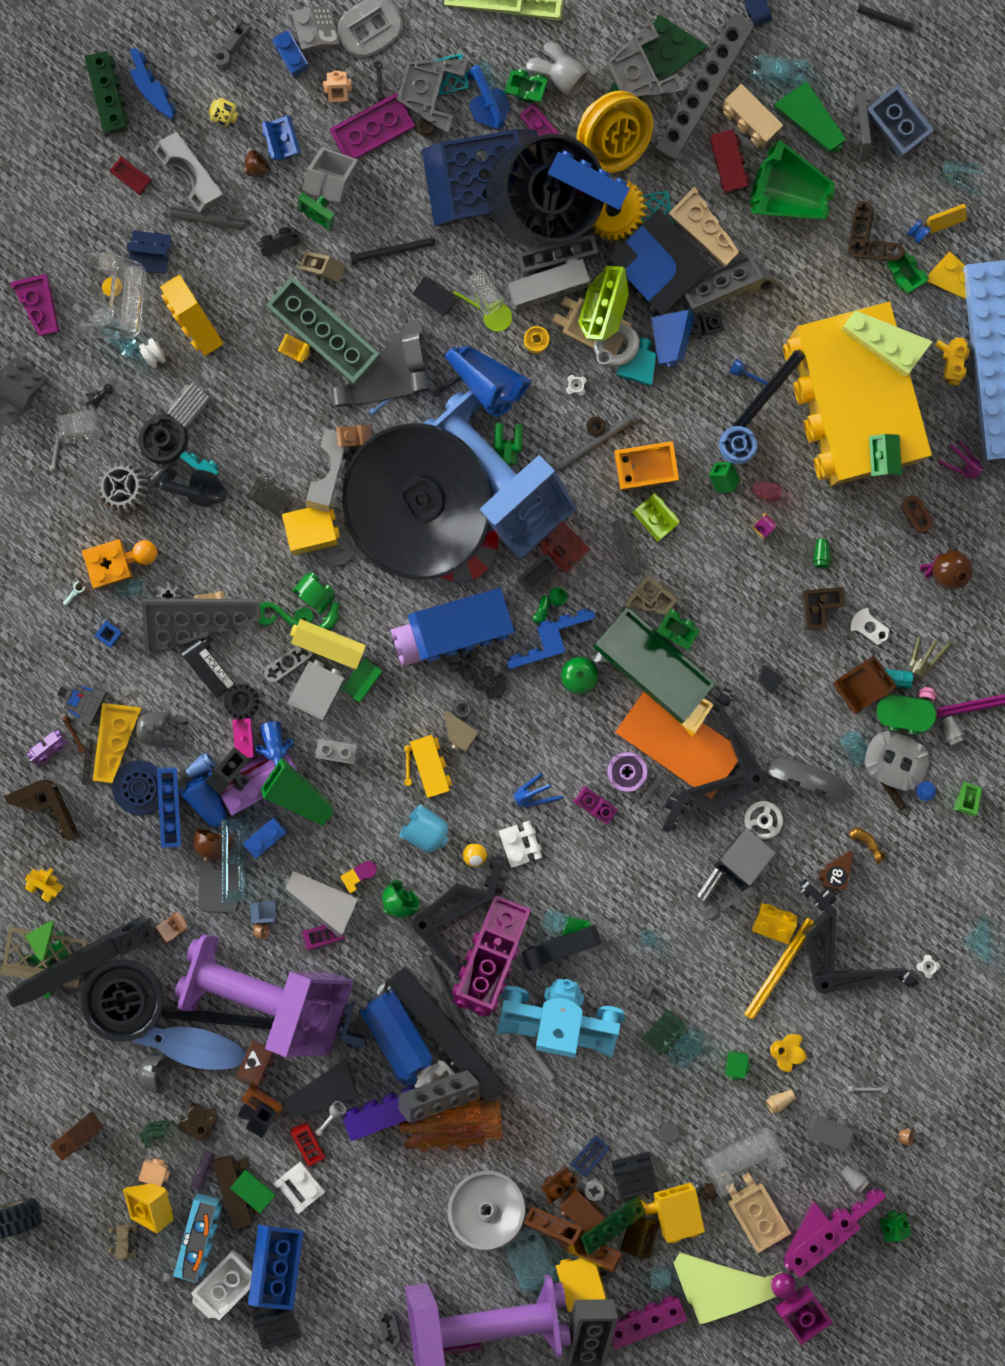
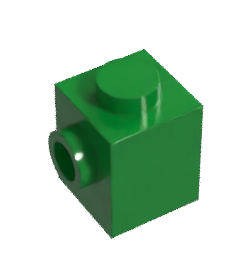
[724,1050,751,1081]

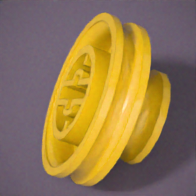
[577,91,653,173]

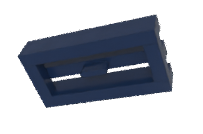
[570,1135,611,1177]

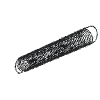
[82,733,93,791]

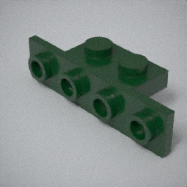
[581,1197,646,1255]

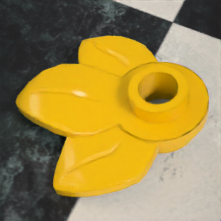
[770,1034,807,1072]

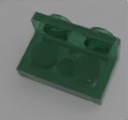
[140,1119,171,1149]

